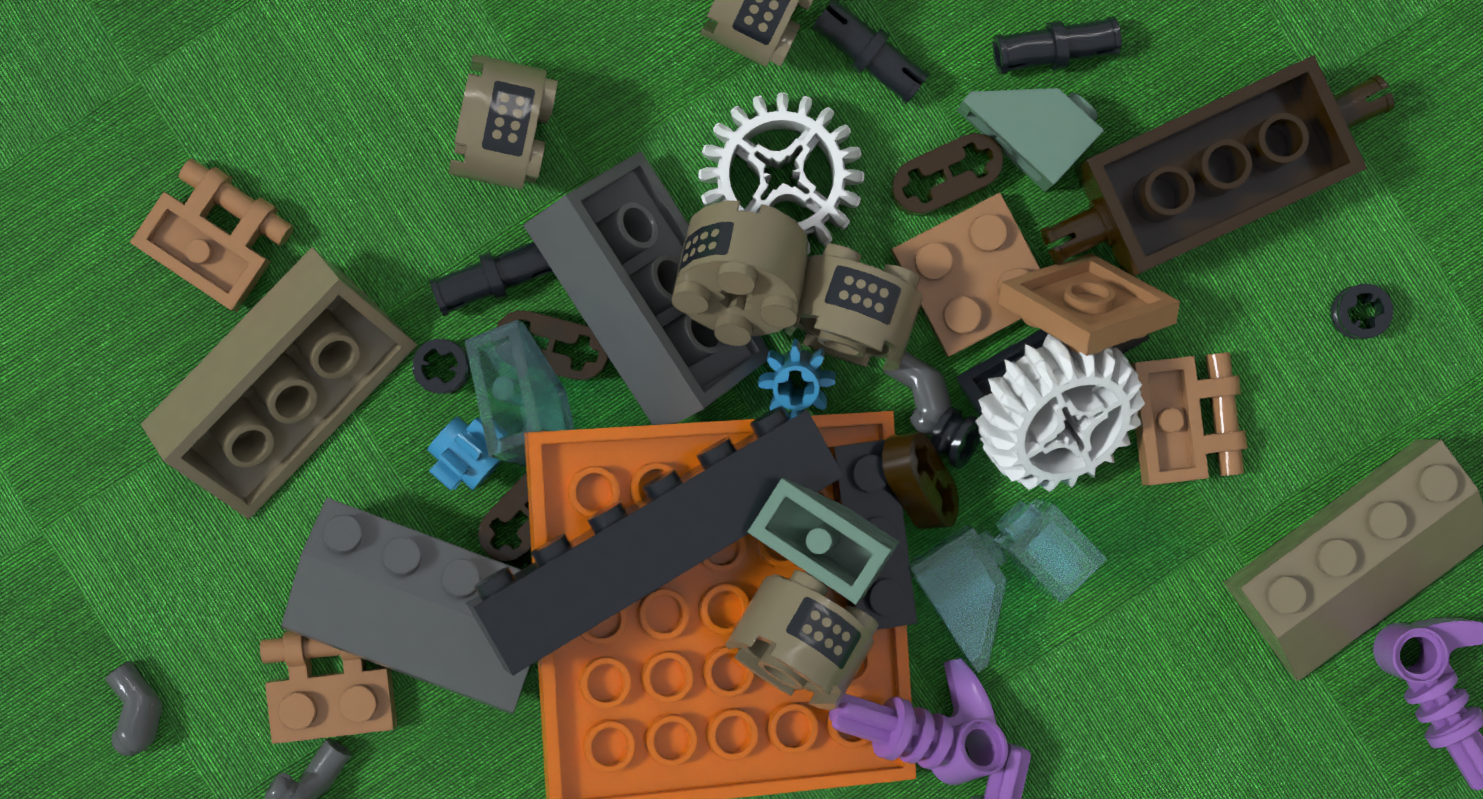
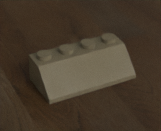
[141,247,417,519]
[1223,439,1483,681]

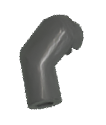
[883,351,952,435]
[105,661,163,756]
[265,738,352,799]

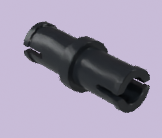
[811,0,930,105]
[992,16,1122,75]
[429,241,554,316]

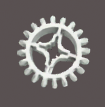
[699,93,864,255]
[976,334,1145,492]

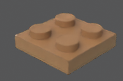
[890,193,1040,358]
[998,253,1180,356]

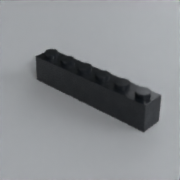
[466,406,844,675]

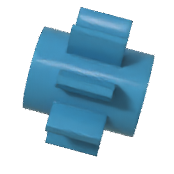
[758,339,836,411]
[427,416,504,491]

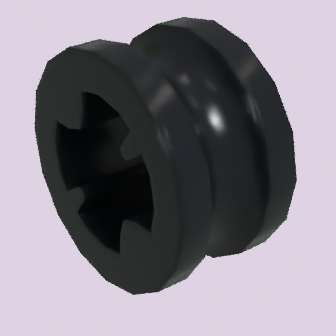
[1330,284,1393,339]
[412,339,471,394]
[930,407,981,469]

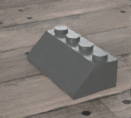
[523,151,769,425]
[281,497,534,715]

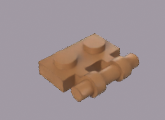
[130,158,294,312]
[1130,352,1248,485]
[260,631,398,744]

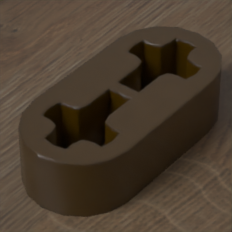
[891,133,1003,216]
[494,310,609,381]
[882,432,959,530]
[478,472,531,561]

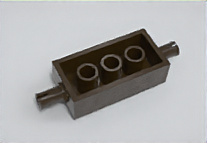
[1041,55,1394,276]

